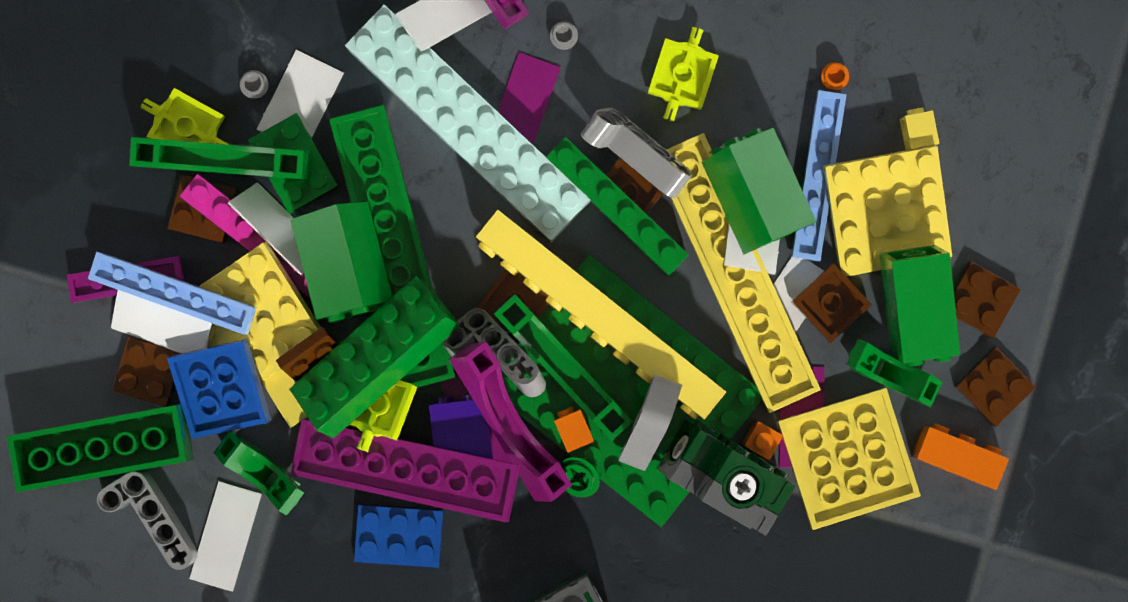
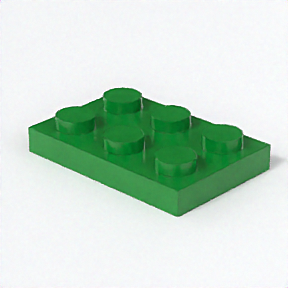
[248,113,339,214]

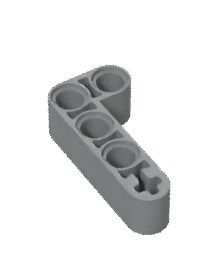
[581,108,693,198]
[442,308,546,397]
[618,374,682,471]
[97,470,198,570]

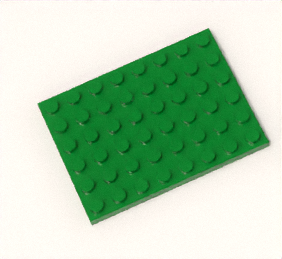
[502,255,762,527]

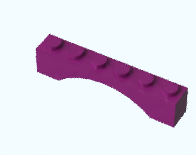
[449,341,572,502]

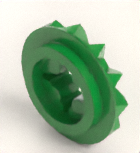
[560,454,601,498]

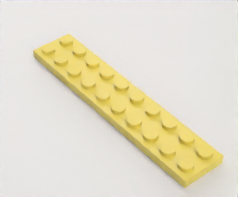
[667,133,821,413]

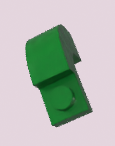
[846,339,943,407]
[213,431,304,515]

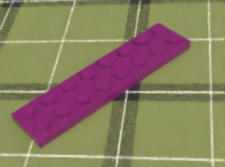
[290,419,520,522]

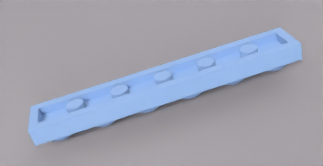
[791,90,847,262]
[88,252,257,335]

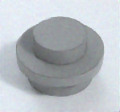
[550,21,578,50]
[240,70,269,99]

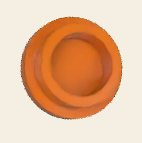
[821,62,849,91]

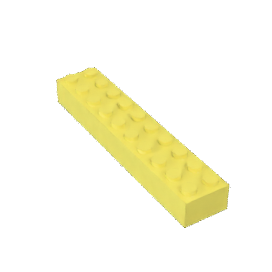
[476,210,726,419]

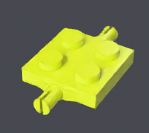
[648,27,719,121]
[141,88,230,145]
[349,380,417,452]

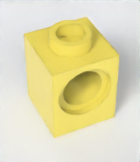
[900,108,940,150]

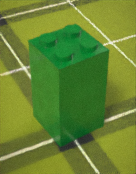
[702,127,816,255]
[290,202,393,323]
[879,245,960,366]

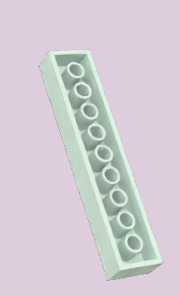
[345,5,590,243]

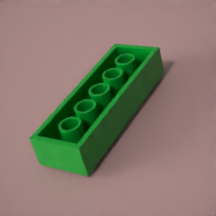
[289,276,460,438]
[7,404,194,493]

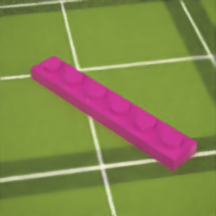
[180,174,311,299]

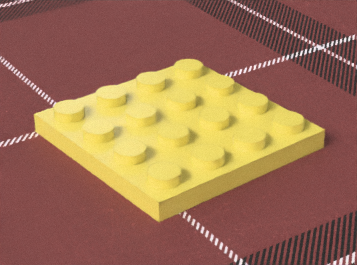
[823,145,952,276]
[199,242,321,382]
[777,388,921,530]

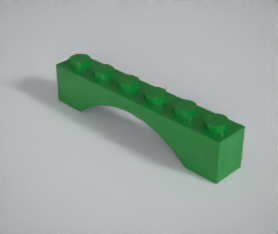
[129,137,309,179]
[546,137,689,276]
[494,295,633,441]

